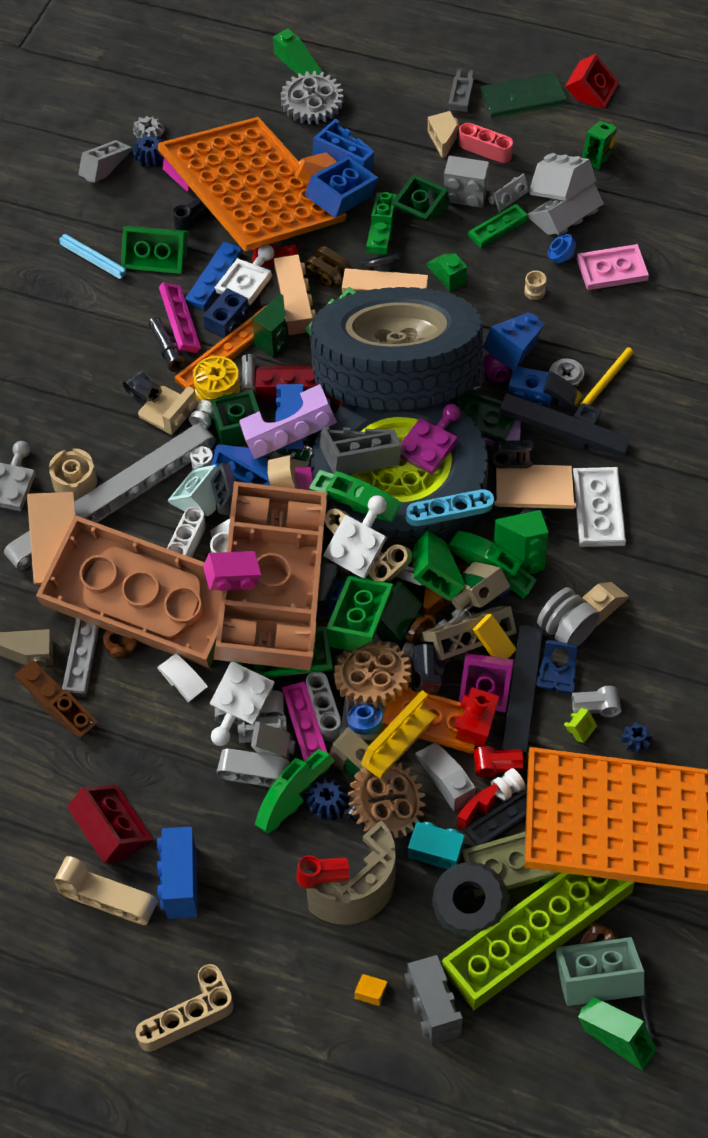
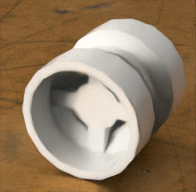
[189,400,214,429]
[491,768,525,802]

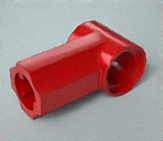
[474,746,523,778]
[296,855,349,889]

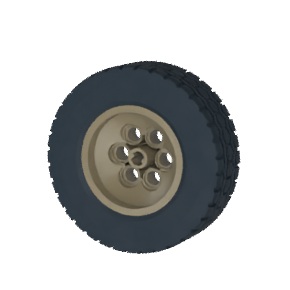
[310,287,483,410]

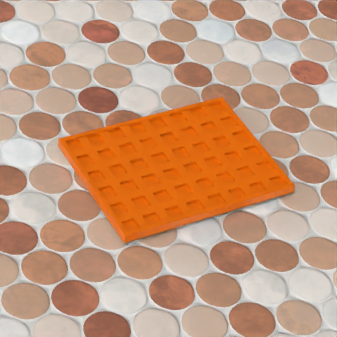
[524,747,708,891]

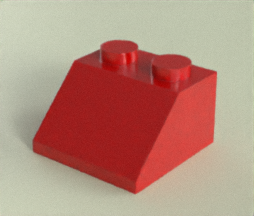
[565,54,619,109]

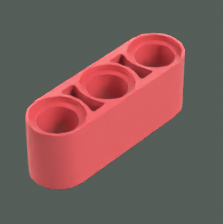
[459,123,513,163]

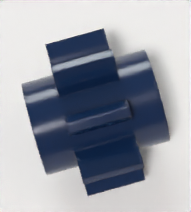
[621,722,652,754]

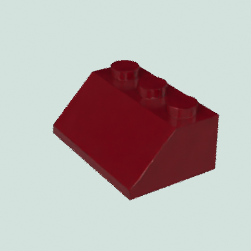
[255,366,317,403]
[67,784,154,863]

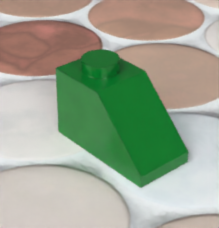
[426,253,467,292]

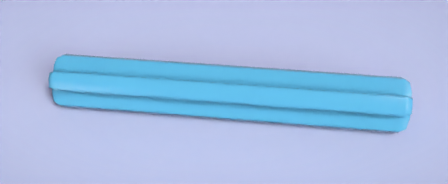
[59,234,127,279]

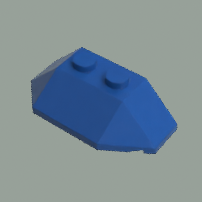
[212,445,270,486]

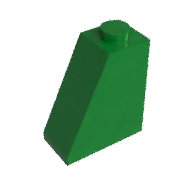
[413,530,465,601]
[578,997,657,1071]

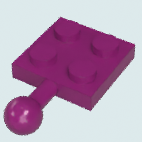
[400,404,461,475]

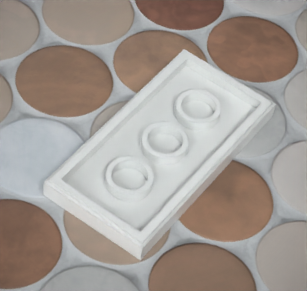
[573,467,626,547]

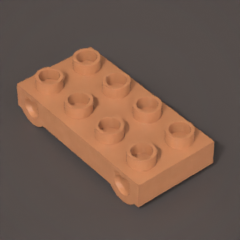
[214,481,327,670]

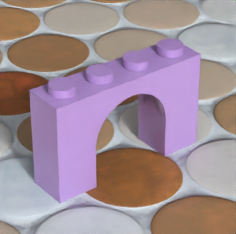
[239,384,337,459]

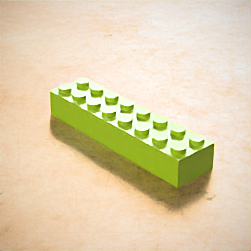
[442,873,635,1010]

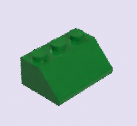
[121,226,189,274]
[494,510,549,574]
[326,576,393,651]

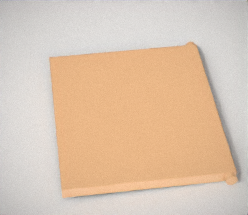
[494,465,576,509]

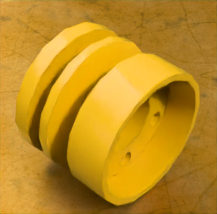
[193,356,240,402]

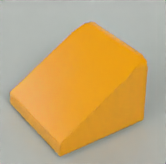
[354,974,387,1006]

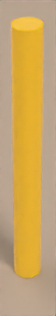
[580,347,634,406]

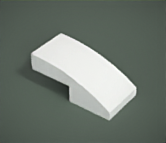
[158,653,208,702]

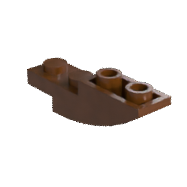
[15,660,98,739]

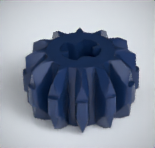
[133,134,164,167]
[306,778,348,821]

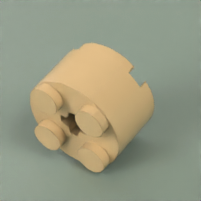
[49,449,97,502]

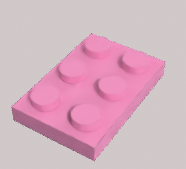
[577,244,649,290]

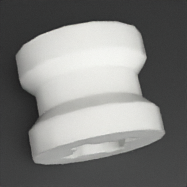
[190,446,213,469]

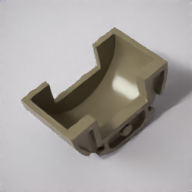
[306,821,396,925]

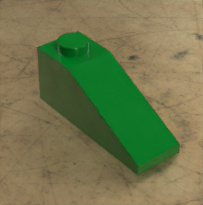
[273,28,324,76]

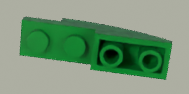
[366,192,396,255]
[309,470,402,523]
[447,530,537,599]
[255,749,335,834]

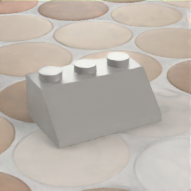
[529,153,597,201]
[528,183,604,236]

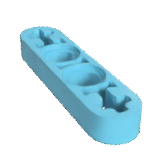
[405,490,494,526]

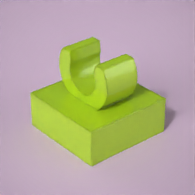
[564,708,597,743]

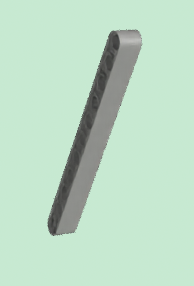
[4,424,216,570]

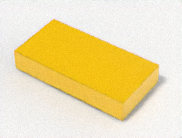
[472,614,516,659]

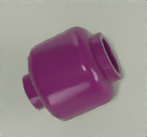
[483,353,513,382]

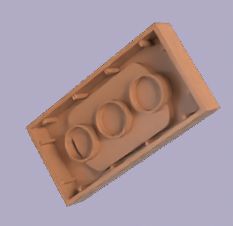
[36,515,222,669]

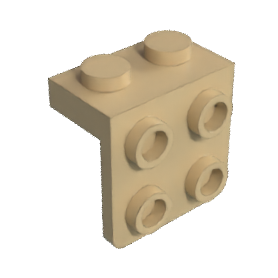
[138,386,197,435]

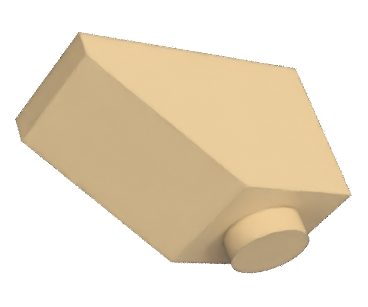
[428,111,459,158]
[581,582,629,626]

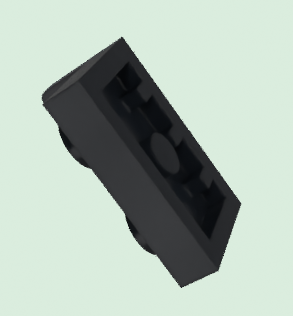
[211,463,234,515]

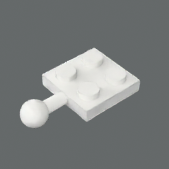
[215,245,274,305]
[323,496,387,578]
[210,662,275,746]

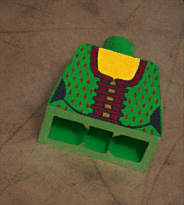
[582,121,617,170]

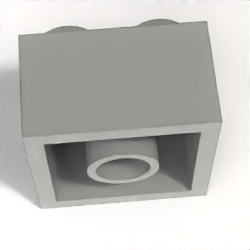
[444,156,489,208]

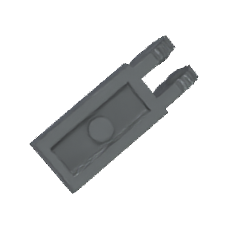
[448,68,474,112]

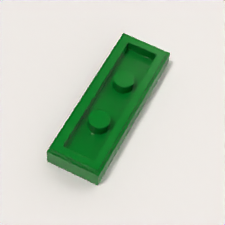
[468,204,529,248]

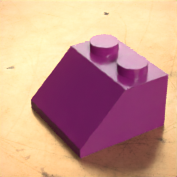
[459,653,513,712]

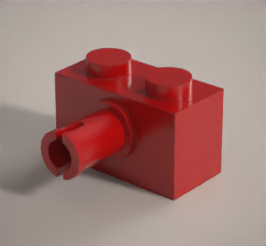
[454,687,499,747]

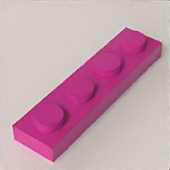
[159,282,201,353]
[282,681,331,768]

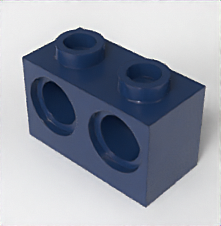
[203,288,250,338]

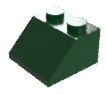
[392,174,450,221]
[252,293,288,358]
[210,390,261,446]
[376,581,424,651]

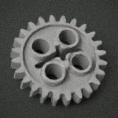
[281,71,344,124]

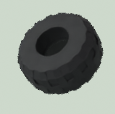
[432,862,510,941]

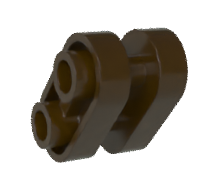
[304,246,352,287]

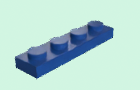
[185,242,242,311]

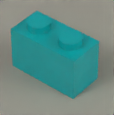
[408,822,465,869]

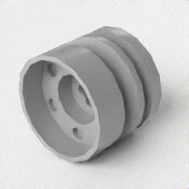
[537,587,600,647]

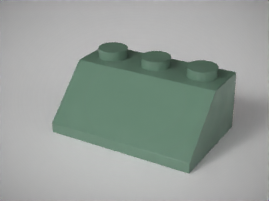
[556,937,644,1006]

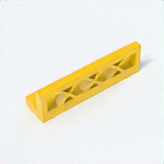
[361,690,436,778]

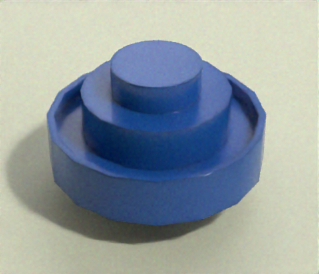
[548,234,576,263]
[347,704,383,735]

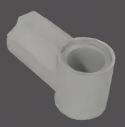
[572,686,621,717]

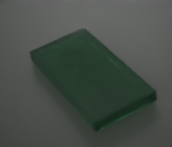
[481,72,566,118]

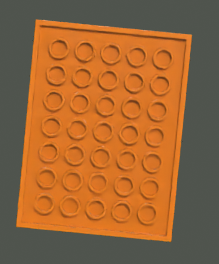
[158,117,347,251]

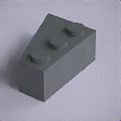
[320,426,402,475]
[404,955,462,1045]

